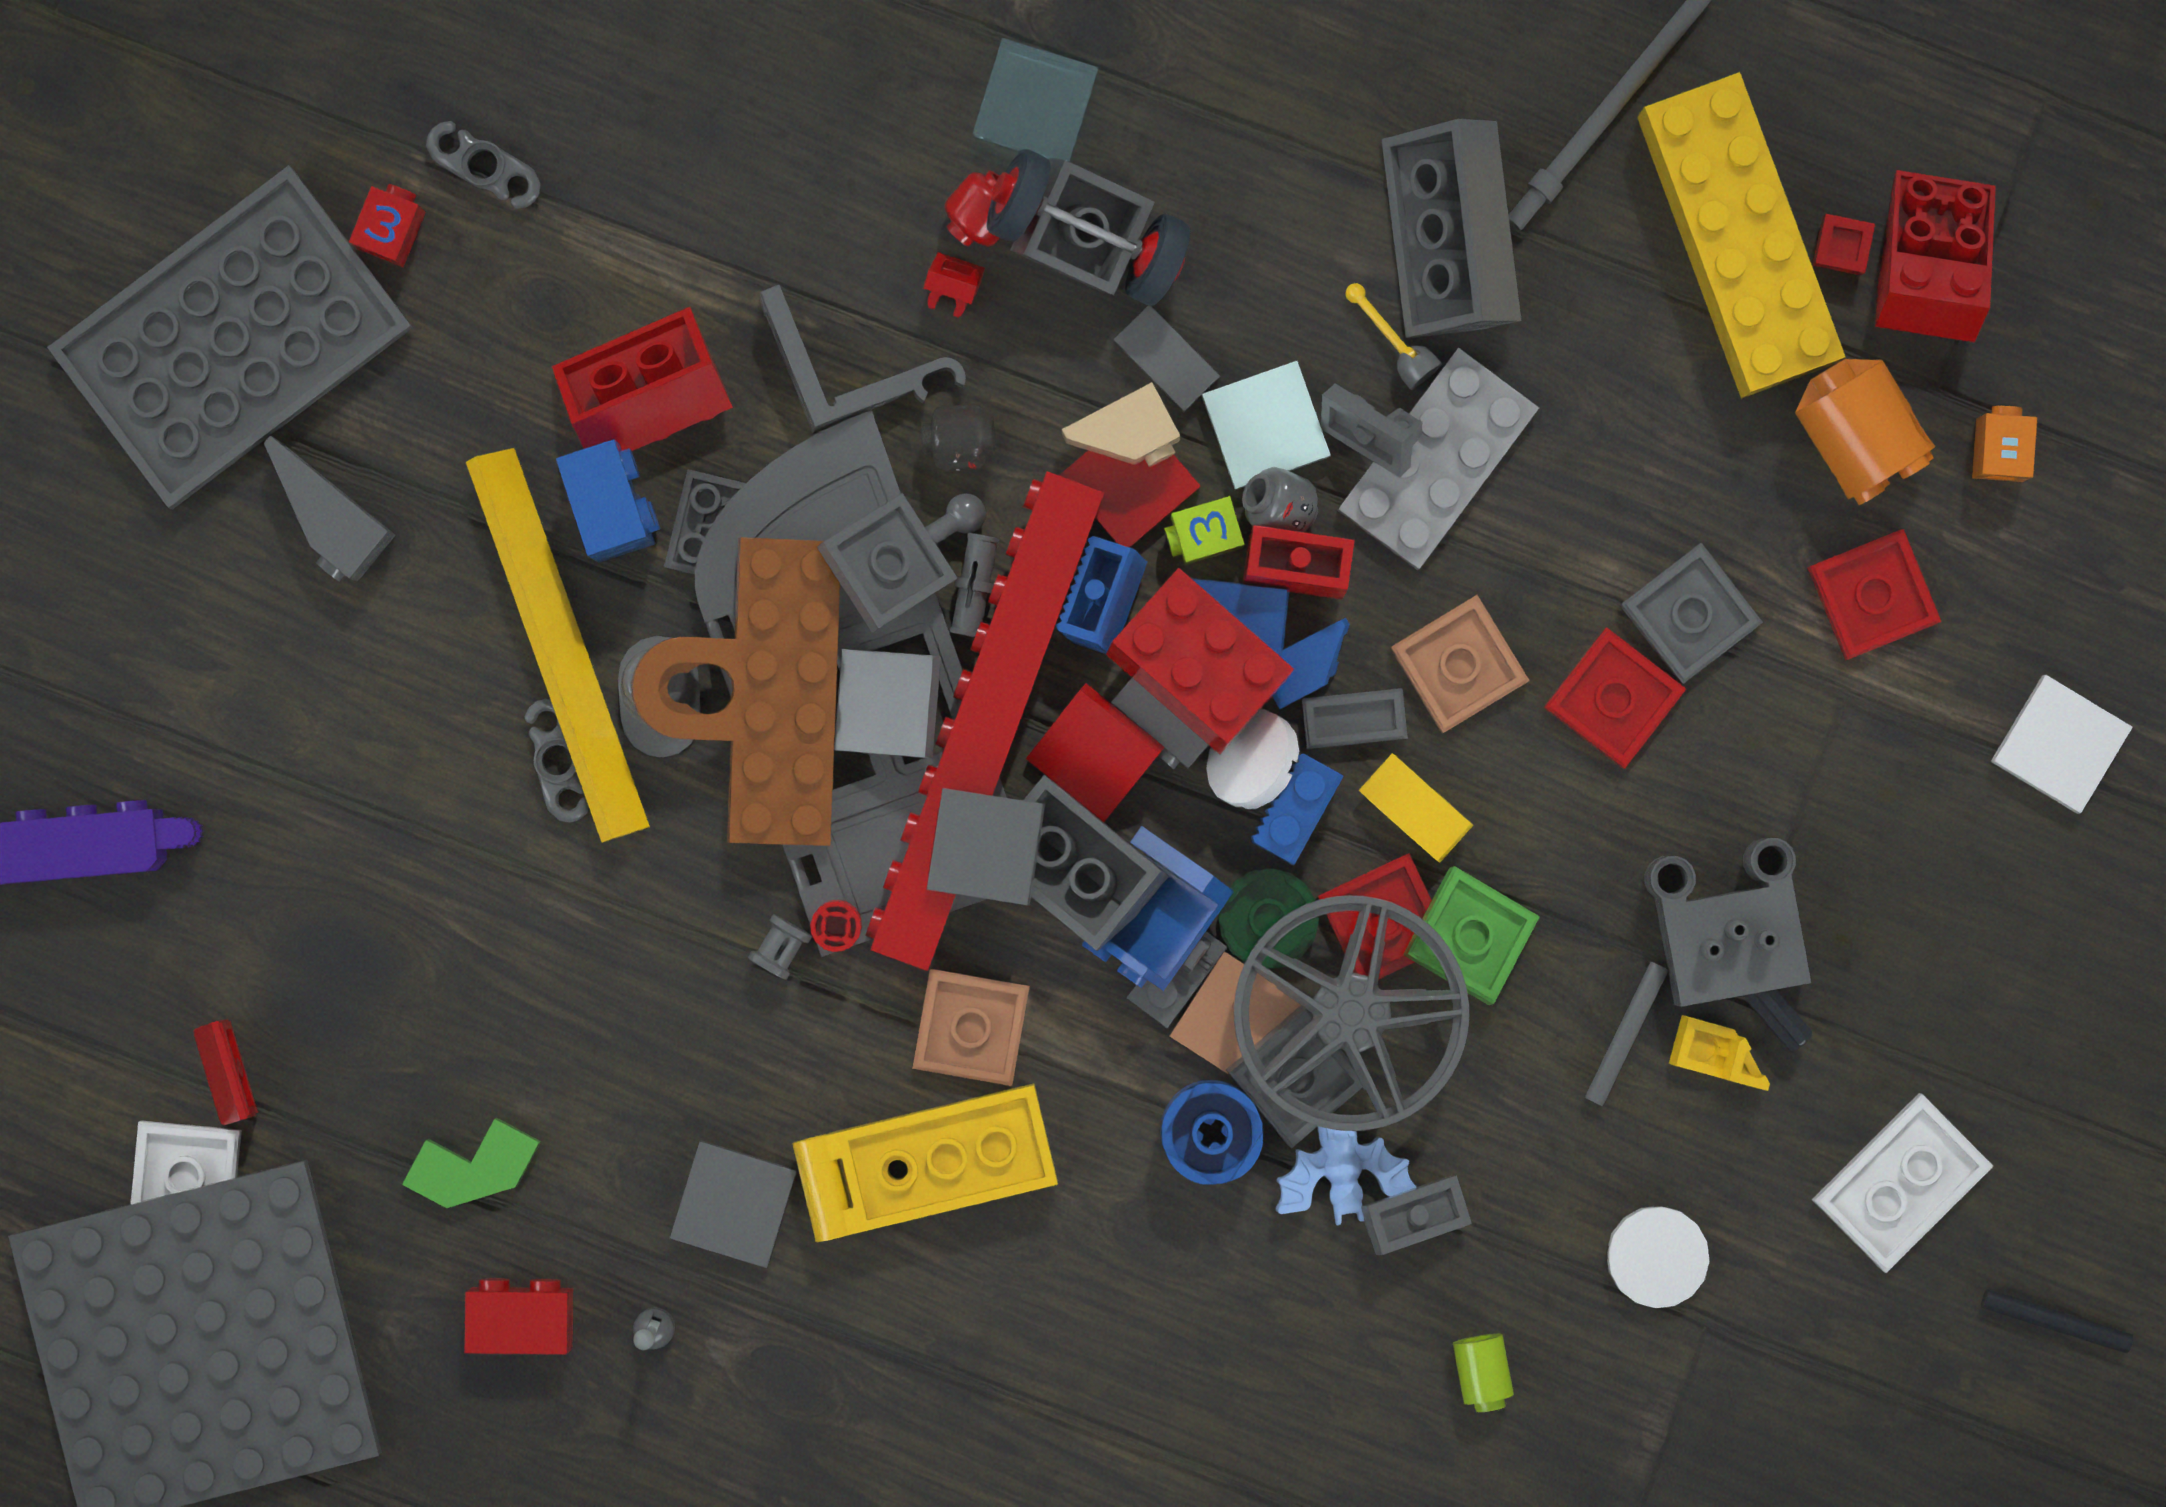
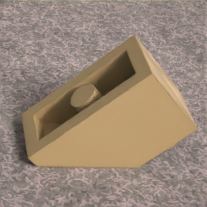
[1062,382,1180,467]

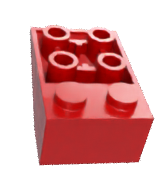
[1875,170,1996,342]

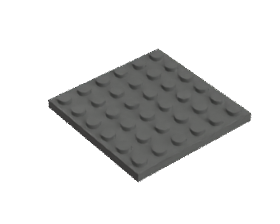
[8,1159,382,1507]

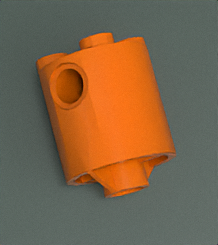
[1795,359,1935,505]

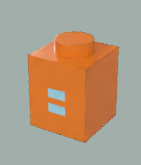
[1972,406,2037,482]

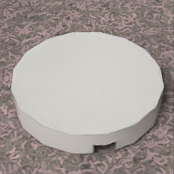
[1206,709,1299,809]
[1607,1206,1709,1308]

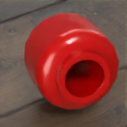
[945,170,1000,247]

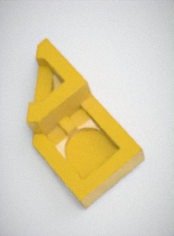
[1669,1015,1770,1091]

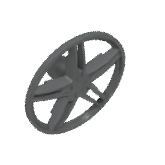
[1234,895,1469,1131]

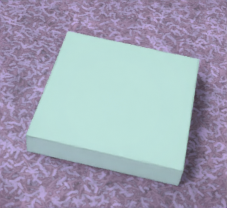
[1202,361,1331,490]

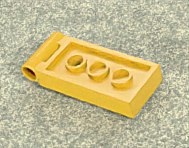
[792,1083,1058,1242]

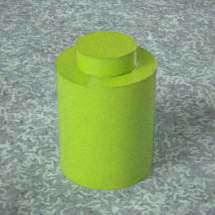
[1453,1333,1514,1412]

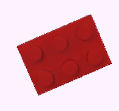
[1106,568,1294,755]

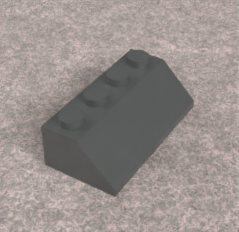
[1382,119,1521,338]

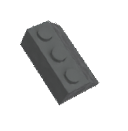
[1023,775,1169,951]

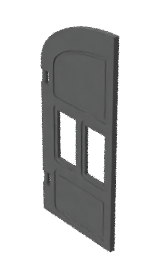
[695,410,1007,957]

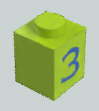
[1164,496,1244,565]

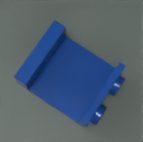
[1081,826,1234,991]

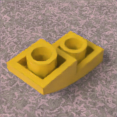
[1359,753,1474,863]

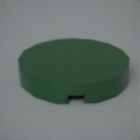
[1218,868,1319,969]

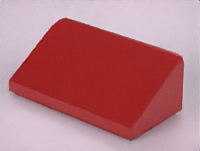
[194,1019,258,1125]

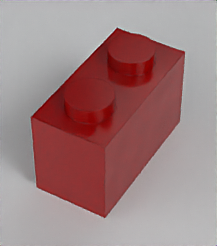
[1242,525,1355,600]
[464,1278,573,1354]

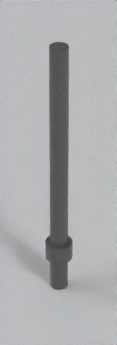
[1508,0,1712,231]

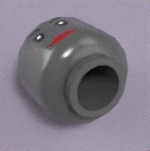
[1242,467,1318,532]

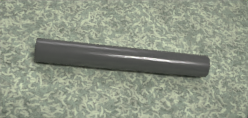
[1584,961,1669,1106]

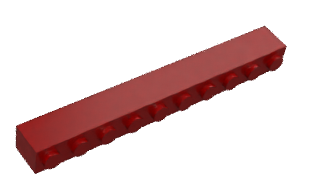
[865,471,1104,971]

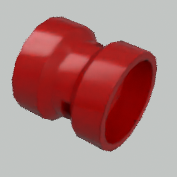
[810,899,862,952]

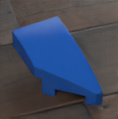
[1273,618,1350,709]

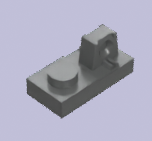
[1321,384,1423,478]
[1126,931,1227,1028]
[1361,1175,1472,1255]

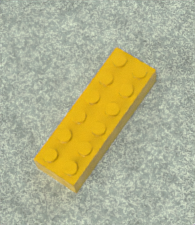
[1637,72,1846,399]

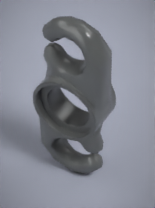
[426,121,541,209]
[524,698,589,823]

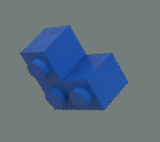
[556,439,660,563]

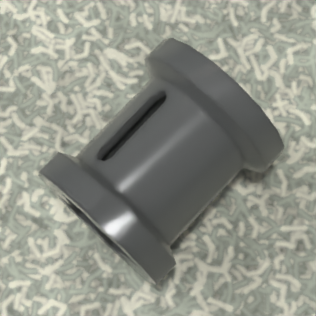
[748,914,812,980]

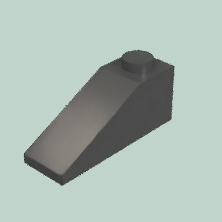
[264,436,395,582]

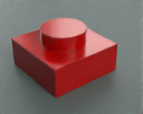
[1812,214,1875,276]

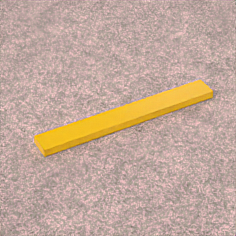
[466,448,650,843]

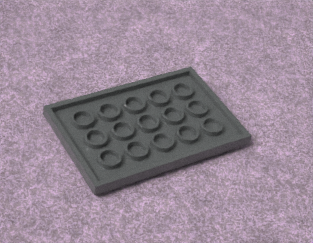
[47,165,414,510]

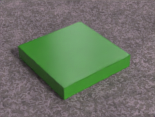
[1403,866,1540,1005]

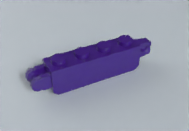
[0,800,204,885]

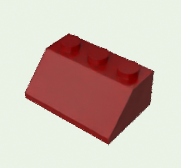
[552,307,733,451]

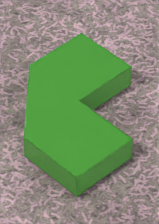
[402,1118,541,1208]

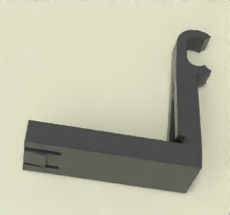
[759,285,966,433]

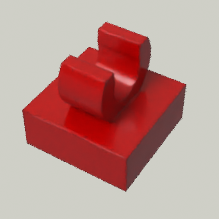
[923,252,985,318]

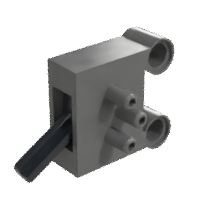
[1644,838,1812,1051]

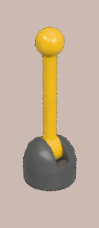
[1345,283,1442,390]

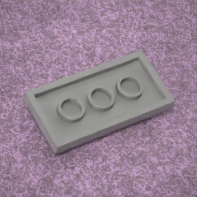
[1337,348,1539,570]

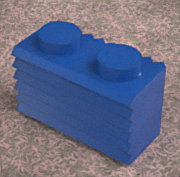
[1056,536,1147,654]
[1250,754,1344,865]

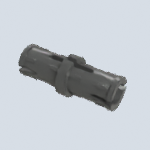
[949,533,999,637]

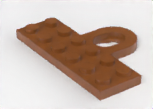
[631,537,840,846]

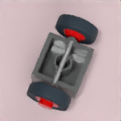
[986,149,1190,306]

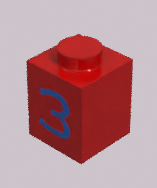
[349,184,426,268]

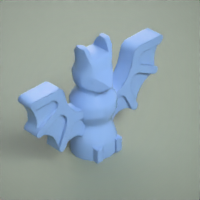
[1276,1126,1416,1225]

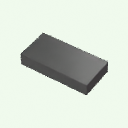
[1113,305,1220,413]
[1301,688,1408,749]

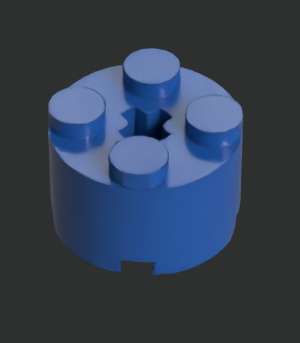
[1160,1080,1263,1185]

